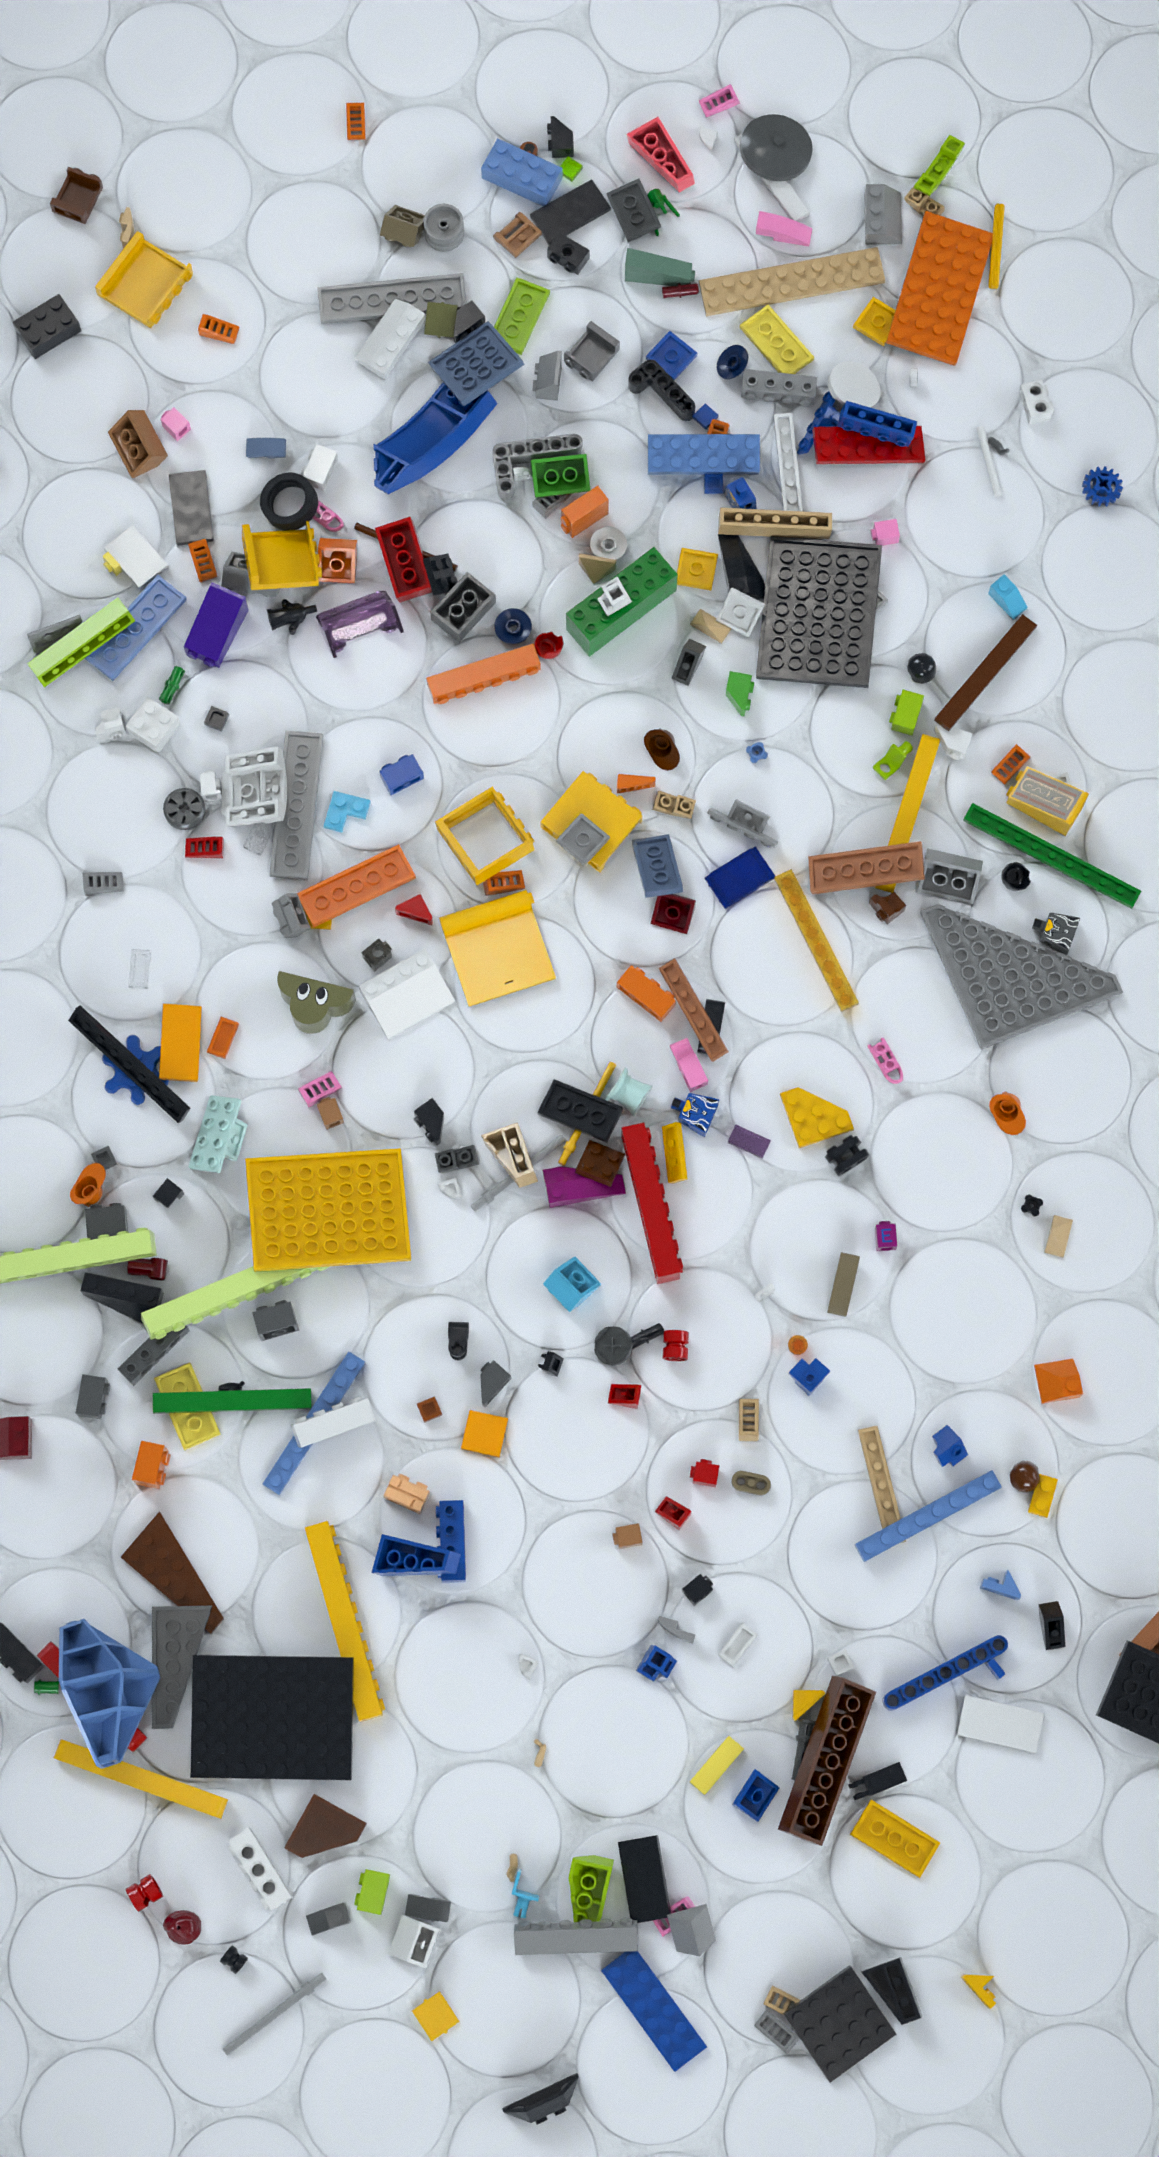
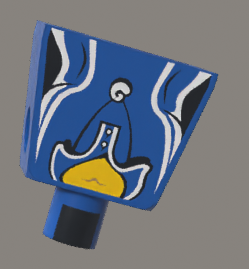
[723,477,757,509]
[671,1093,719,1137]

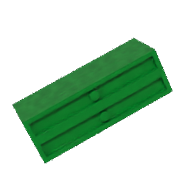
[566,547,678,657]

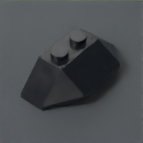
[502,2073,579,2125]

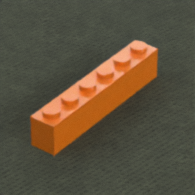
[426,644,541,704]

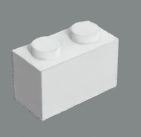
[301,444,338,491]

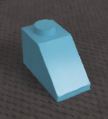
[988,574,1028,620]

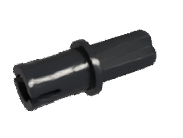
[631,1323,664,1350]

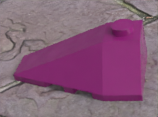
[542,1166,626,1208]

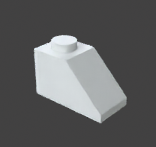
[934,723,973,760]

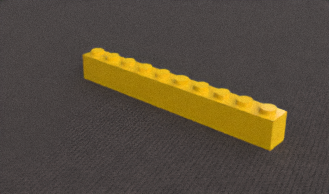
[305,1521,385,1722]

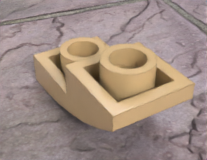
[904,186,945,216]
[119,207,134,249]
[652,791,696,819]

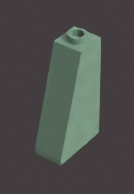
[625,248,695,286]

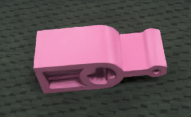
[669,1038,708,1092]

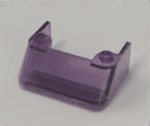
[316,591,404,658]

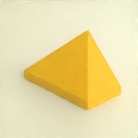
[792,1690,826,1721]

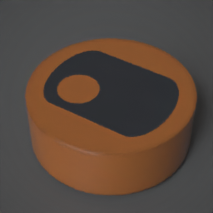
[520,142,538,156]

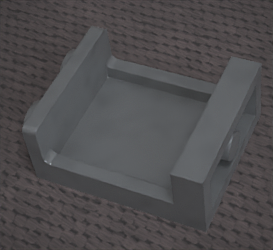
[564,321,620,382]

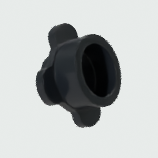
[1021,1194,1043,1217]

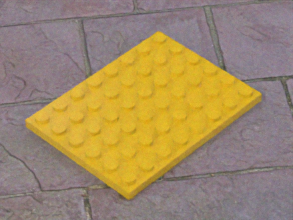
[245,1148,411,1272]

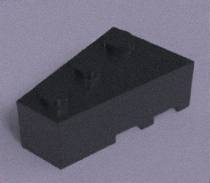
[861,1957,923,2025]

